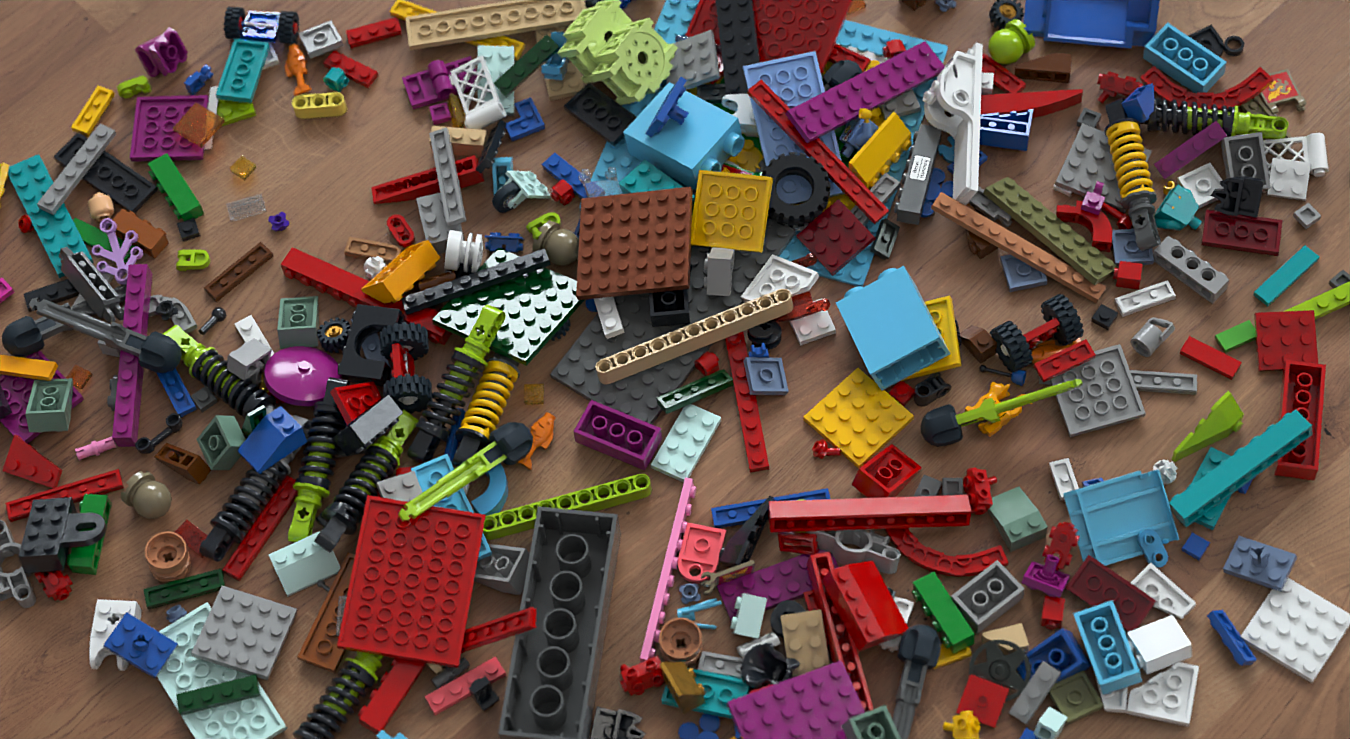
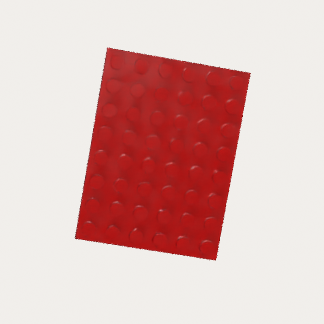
[685,0,853,76]
[337,495,486,668]

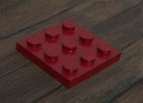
[796,199,875,276]

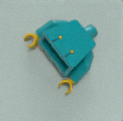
[1154,181,1202,231]

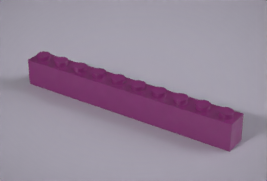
[112,264,153,447]

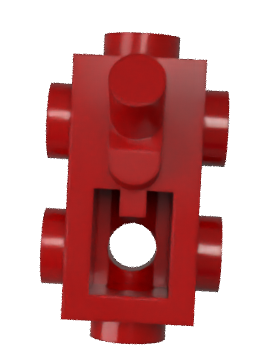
[1097,71,1143,104]
[963,468,997,515]
[1042,522,1080,571]
[34,571,73,601]
[620,656,664,696]

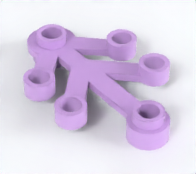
[92,218,143,285]

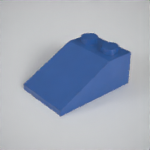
[237,406,307,474]
[1017,628,1092,683]

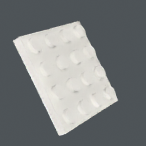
[1241,578,1350,683]

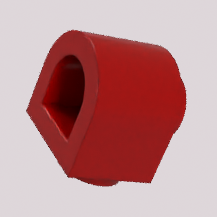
[882,39,906,59]
[550,179,575,206]
[694,351,719,376]

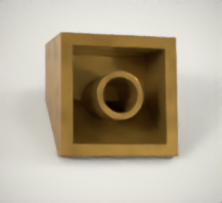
[660,662,706,714]

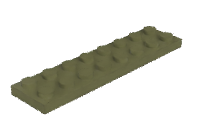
[983,177,1118,285]

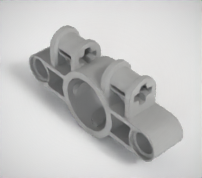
[0,520,36,608]
[806,529,900,574]

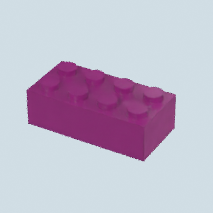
[573,400,662,471]

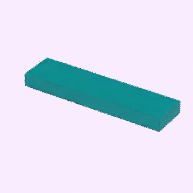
[1253,245,1320,307]

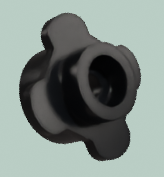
[156,300,178,321]

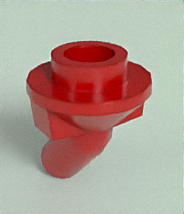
[18,215,34,233]
[812,439,841,459]

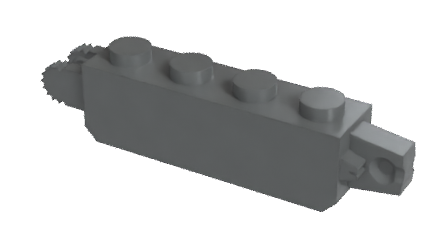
[59,247,124,324]

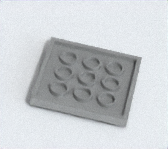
[1055,123,1152,213]
[1050,344,1146,437]
[191,586,297,680]

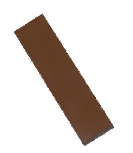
[204,242,274,302]

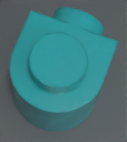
[323,67,349,93]

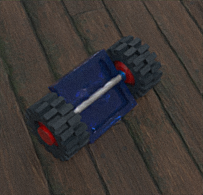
[223,6,300,44]

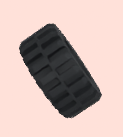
[760,152,830,228]

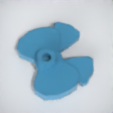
[938,136,955,163]

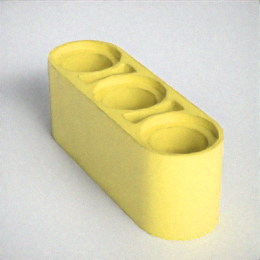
[292,92,347,119]

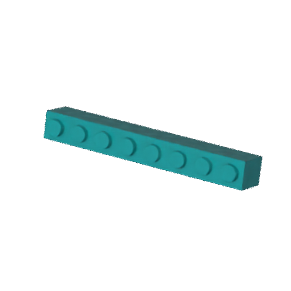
[1169,409,1312,528]

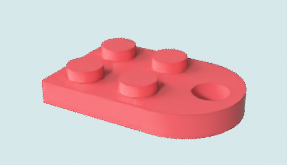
[677,522,726,584]

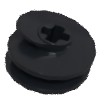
[747,320,782,350]
[770,600,806,638]

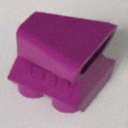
[135,27,188,77]

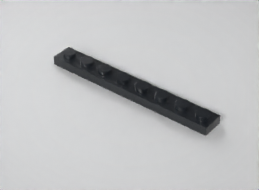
[401,248,551,315]

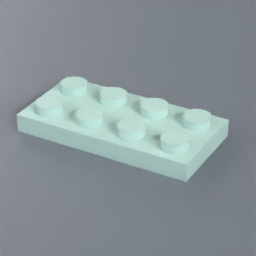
[477,46,514,116]
[651,404,722,483]

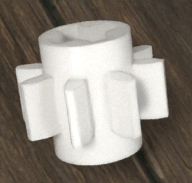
[364,256,386,279]
[1153,460,1178,484]

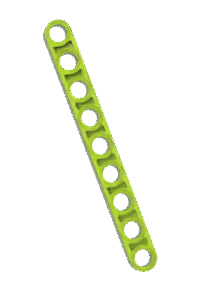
[483,474,652,540]

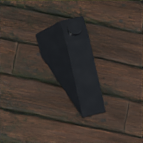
[719,496,775,568]

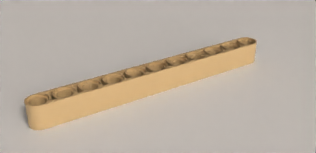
[595,289,794,384]

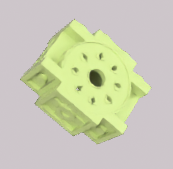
[558,0,632,84]
[591,18,678,105]

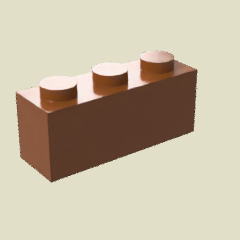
[109,208,169,259]

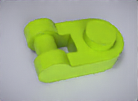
[117,76,151,98]
[526,212,561,240]
[176,250,210,271]

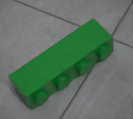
[148,153,204,221]
[67,494,112,575]
[912,572,975,654]

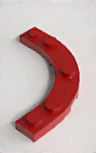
[1140,66,1273,110]
[885,528,1009,577]

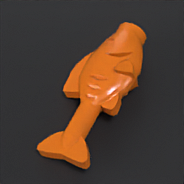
[285,44,312,96]
[1031,338,1081,363]
[517,412,556,470]

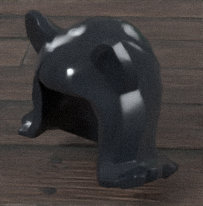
[740,643,800,689]

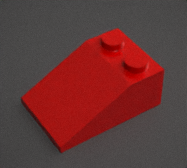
[851,444,922,498]

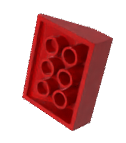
[822,561,909,652]

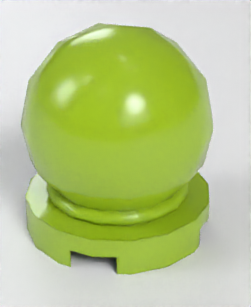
[988,19,1035,65]

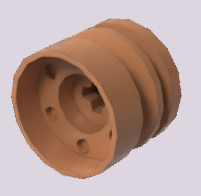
[145,531,191,583]
[659,618,702,668]

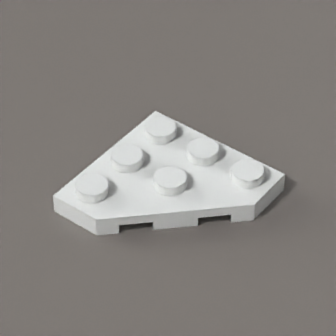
[741,254,819,302]
[1126,662,1199,726]

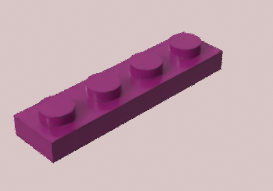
[1154,121,1227,179]

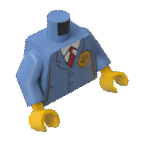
[839,108,879,158]

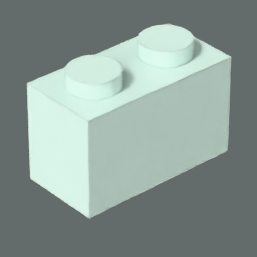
[730,593,767,639]

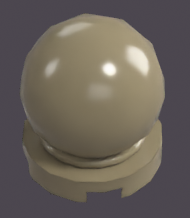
[532,220,579,266]
[121,471,172,519]

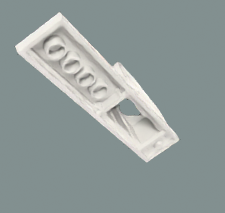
[923,43,983,206]

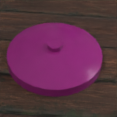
[264,346,342,406]

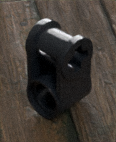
[914,372,951,407]

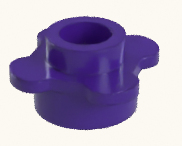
[268,212,289,231]

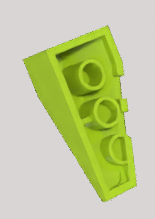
[1172,391,1244,462]

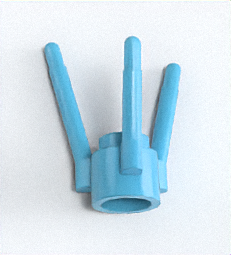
[677,598,722,629]

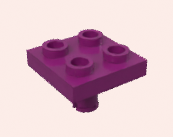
[1021,555,1070,598]

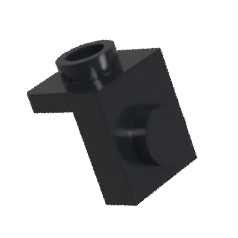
[469,676,499,711]

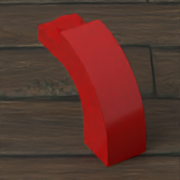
[1056,200,1112,252]

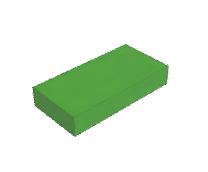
[1215,320,1256,353]

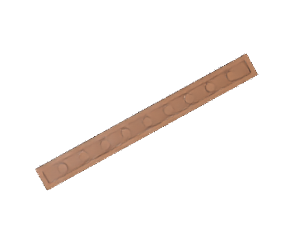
[931,192,1107,304]

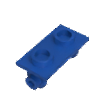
[485,232,524,253]

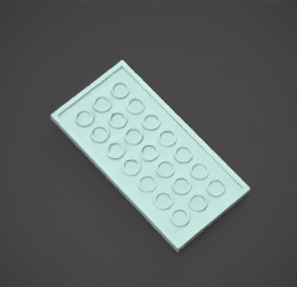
[157,602,287,739]

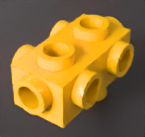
[943,711,980,739]

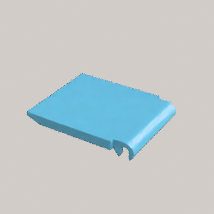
[1063,469,1179,566]

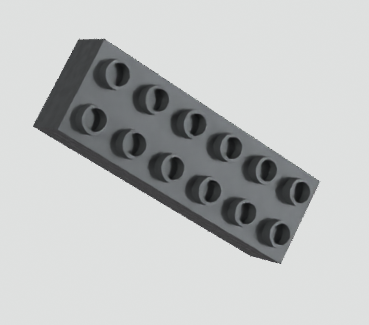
[498,506,621,739]

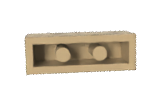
[429,126,488,157]

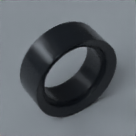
[1223,36,1244,56]

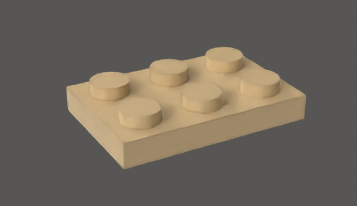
[781,610,830,676]

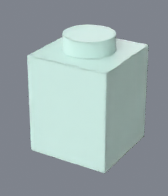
[1033,707,1067,739]

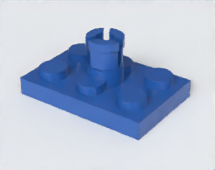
[645,76,689,137]
[103,612,178,678]

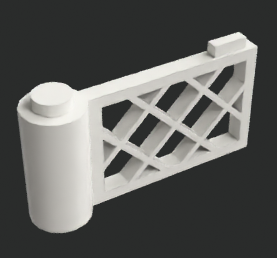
[449,55,506,130]
[1263,133,1329,177]

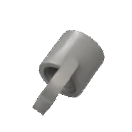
[1130,317,1175,357]

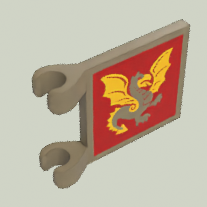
[1260,69,1306,117]
[700,560,755,595]

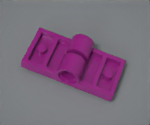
[402,56,477,110]

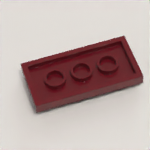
[1201,209,1283,256]
[1065,555,1157,632]

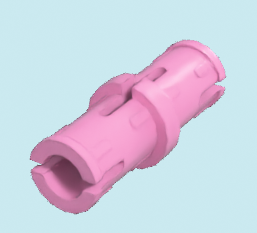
[75,436,116,461]

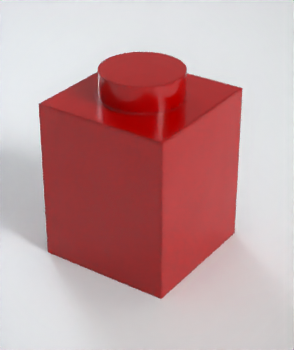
[1113,261,1143,290]
[1041,596,1065,630]

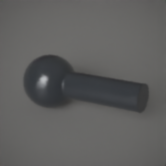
[199,307,226,335]

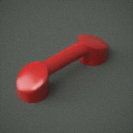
[1101,202,1132,230]

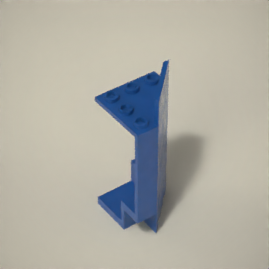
[1023,0,1160,48]

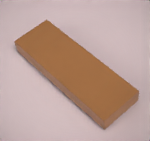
[344,237,403,264]

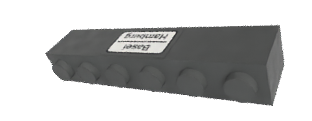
[894,124,942,225]

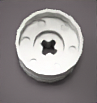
[444,230,483,273]

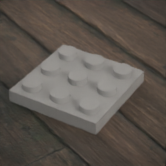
[666,30,720,91]

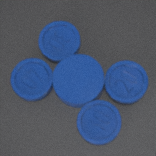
[921,168,953,218]
[678,713,720,739]

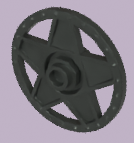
[969,639,1031,701]

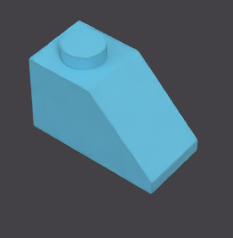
[492,157,513,198]

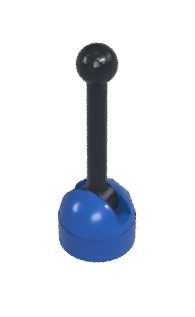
[979,365,1026,386]

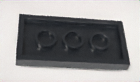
[564,83,637,146]

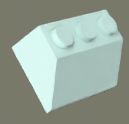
[269,531,341,596]

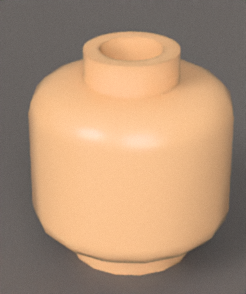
[88,193,114,222]

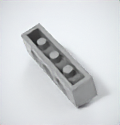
[1153,236,1229,304]

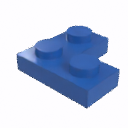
[505,97,545,141]

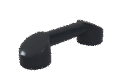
[135,413,183,454]

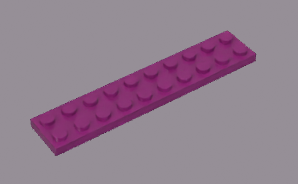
[786,41,945,143]

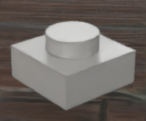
[1293,203,1321,229]

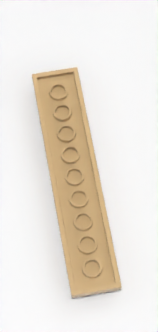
[405,0,585,50]

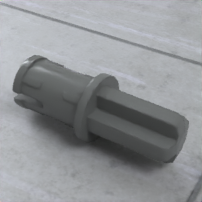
[431,657,470,689]

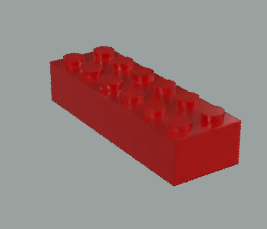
[1274,360,1326,480]

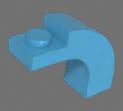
[541,31,569,80]
[471,463,508,516]

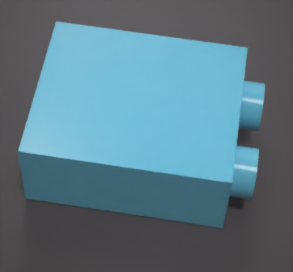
[623,82,745,190]
[836,266,950,390]

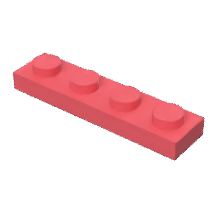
[425,656,506,716]

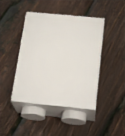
[1128,615,1192,674]

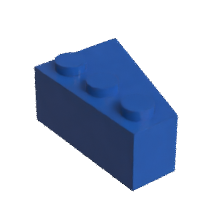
[979,109,1033,151]

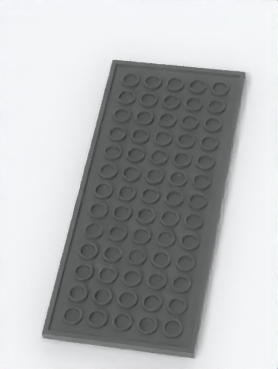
[550,190,796,424]

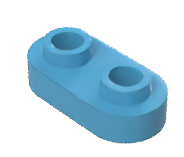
[1137,529,1168,567]

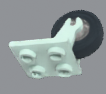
[492,171,551,213]

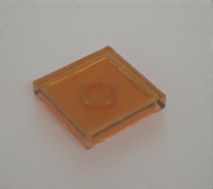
[173,102,225,148]

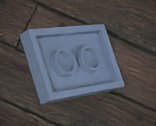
[1223,536,1297,592]

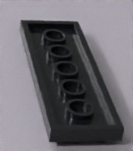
[715,0,760,95]
[53,132,158,213]

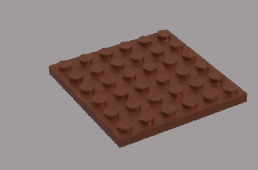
[576,187,693,300]

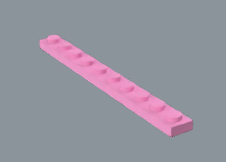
[640,477,696,663]

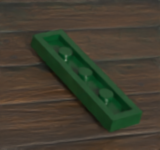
[494,34,560,98]
[656,369,734,414]
[143,568,226,610]
[176,674,261,716]

